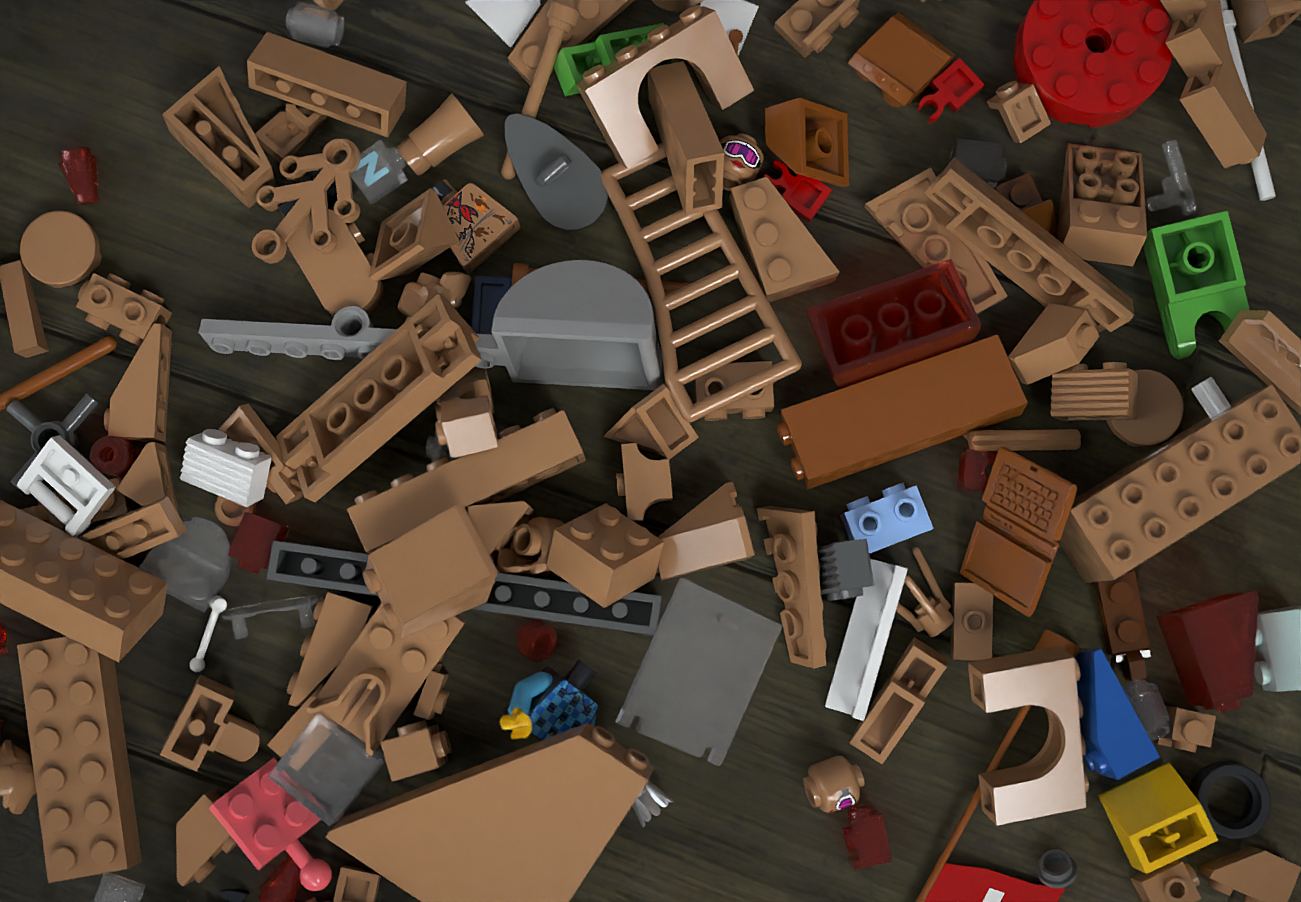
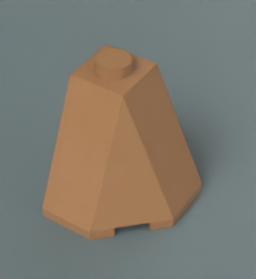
[656,482,754,581]

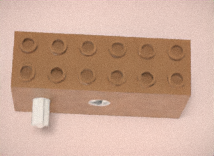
[1059,377,1301,583]

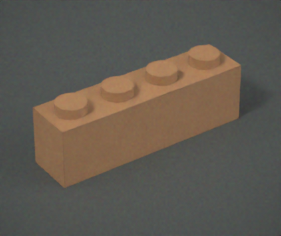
[247,32,406,138]

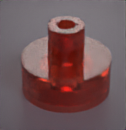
[516,621,557,662]

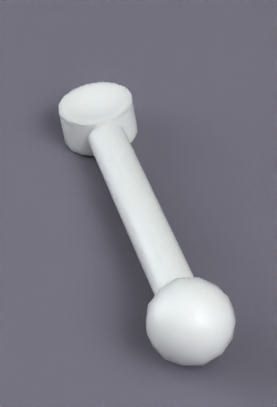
[190,596,227,672]

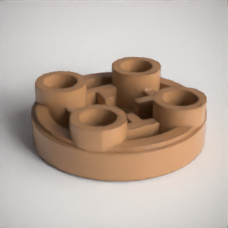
[20,211,102,288]
[1106,369,1184,447]

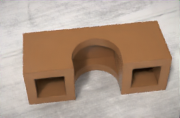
[435,366,498,458]

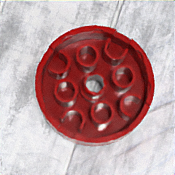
[1013,0,1173,128]

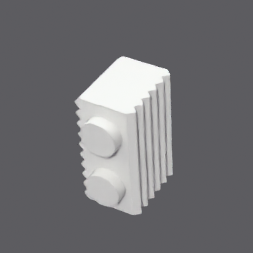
[179,429,272,507]

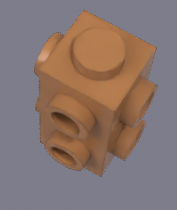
[76,273,172,347]

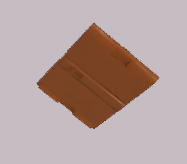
[960,446,1077,617]

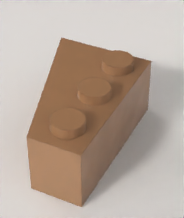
[162,66,276,208]
[729,177,839,303]

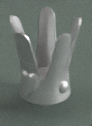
[632,780,674,827]

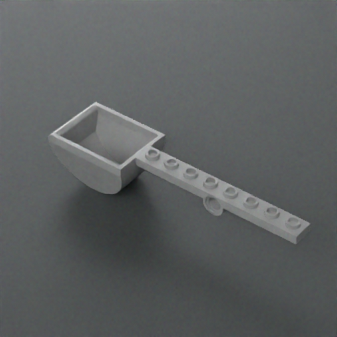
[199,260,663,390]

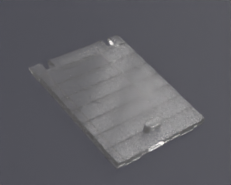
[616,577,783,766]

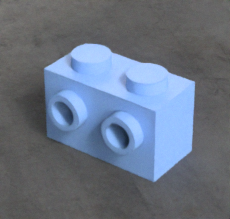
[840,483,934,553]

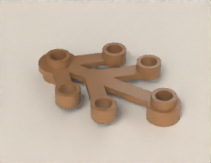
[252,139,361,264]

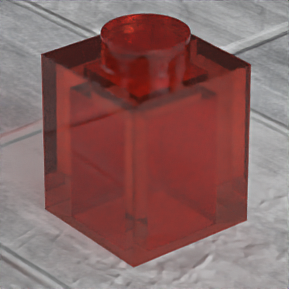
[228,512,290,574]

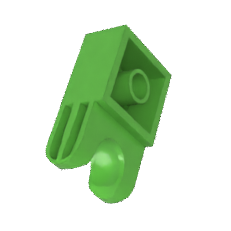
[1143,211,1250,359]

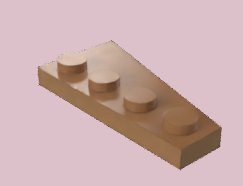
[864,167,1007,317]
[757,506,826,668]

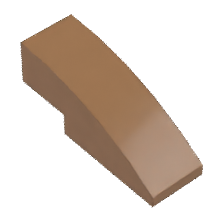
[849,637,947,764]

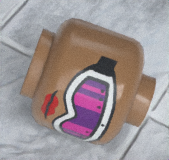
[720,134,764,192]
[803,755,865,813]

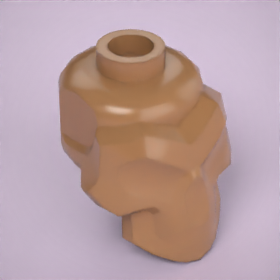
[397,272,471,323]
[496,517,565,577]

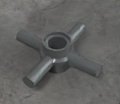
[7,393,103,490]

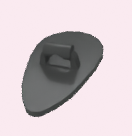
[505,114,608,230]

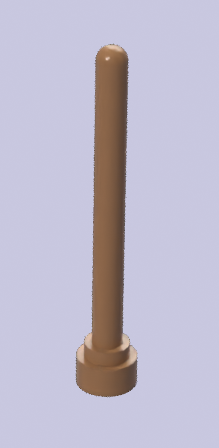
[501,2,580,180]

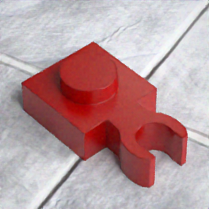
[917,58,985,123]
[763,161,832,223]

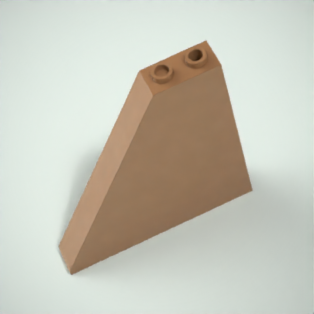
[325,723,655,902]

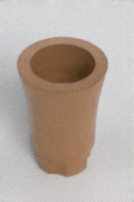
[396,93,484,176]

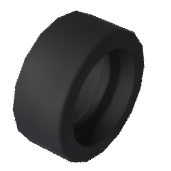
[1189,762,1271,839]

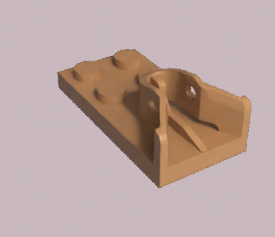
[305,603,467,756]

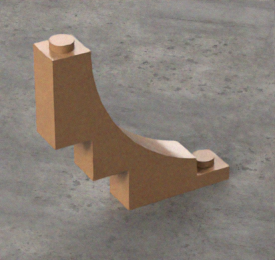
[1160,0,1267,168]

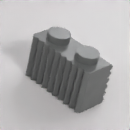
[817,539,874,601]

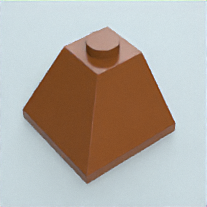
[765,98,849,188]

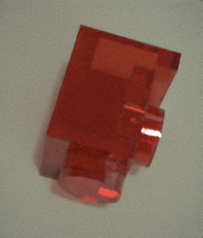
[956,449,997,494]
[843,805,893,870]

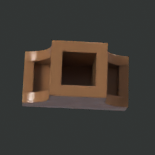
[616,443,673,523]

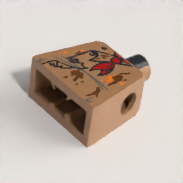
[432,179,521,275]

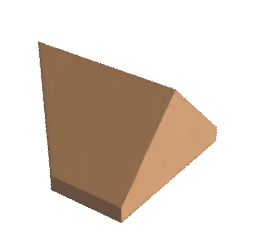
[603,384,699,459]

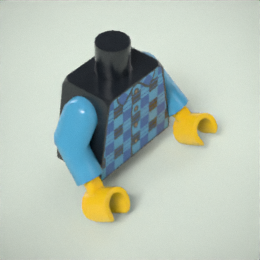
[500,659,599,741]

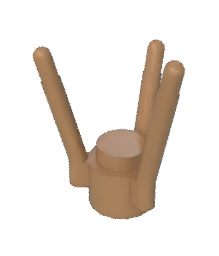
[896,547,955,638]

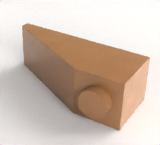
[104,324,172,442]

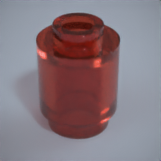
[90,436,139,478]

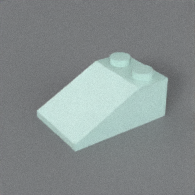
[1245,606,1301,692]

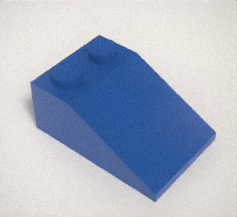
[1075,648,1160,780]

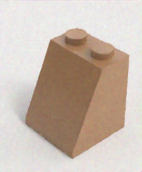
[363,503,498,639]

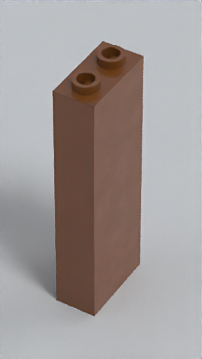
[776,334,1028,490]

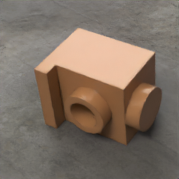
[1156,706,1216,753]

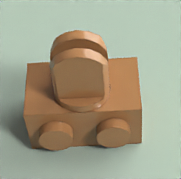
[160,674,260,771]

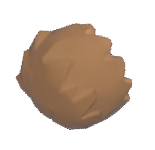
[0,740,36,814]

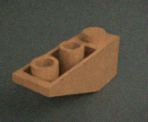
[287,592,378,707]

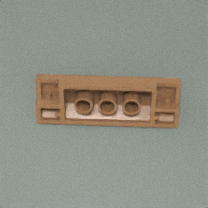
[924,157,1134,333]
[276,293,482,502]

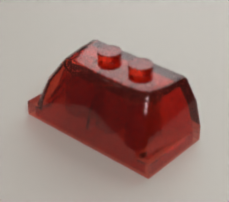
[807,259,981,389]

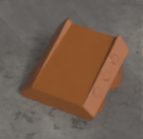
[848,12,956,107]

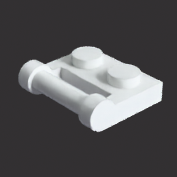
[17,435,116,537]

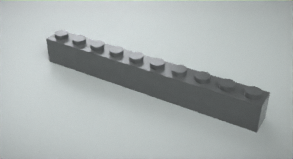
[267,541,662,635]

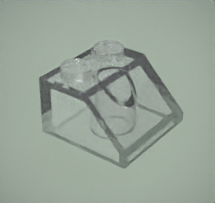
[268,712,386,826]

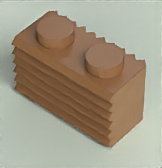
[1051,362,1138,421]

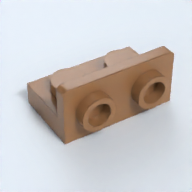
[774,0,860,58]

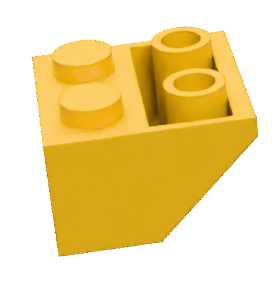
[1098,762,1218,874]

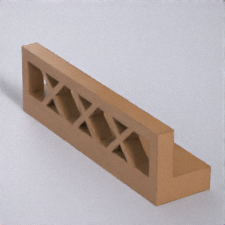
[1219,310,1301,415]

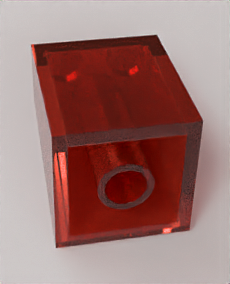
[1156,590,1259,712]

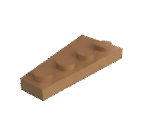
[508,0,635,86]

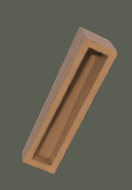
[0,260,49,358]

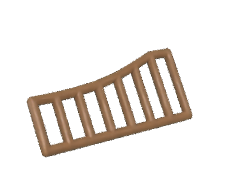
[601,143,802,422]

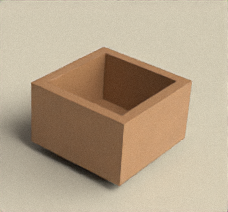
[546,503,664,608]

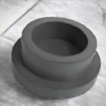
[1037,849,1077,888]

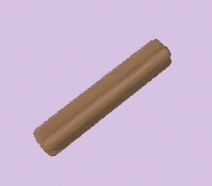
[968,429,1081,451]

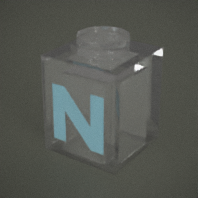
[351,140,408,205]

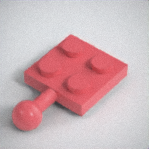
[209,758,332,891]

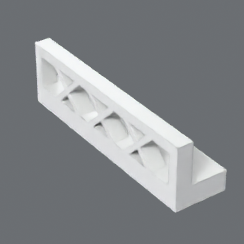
[825,559,908,721]

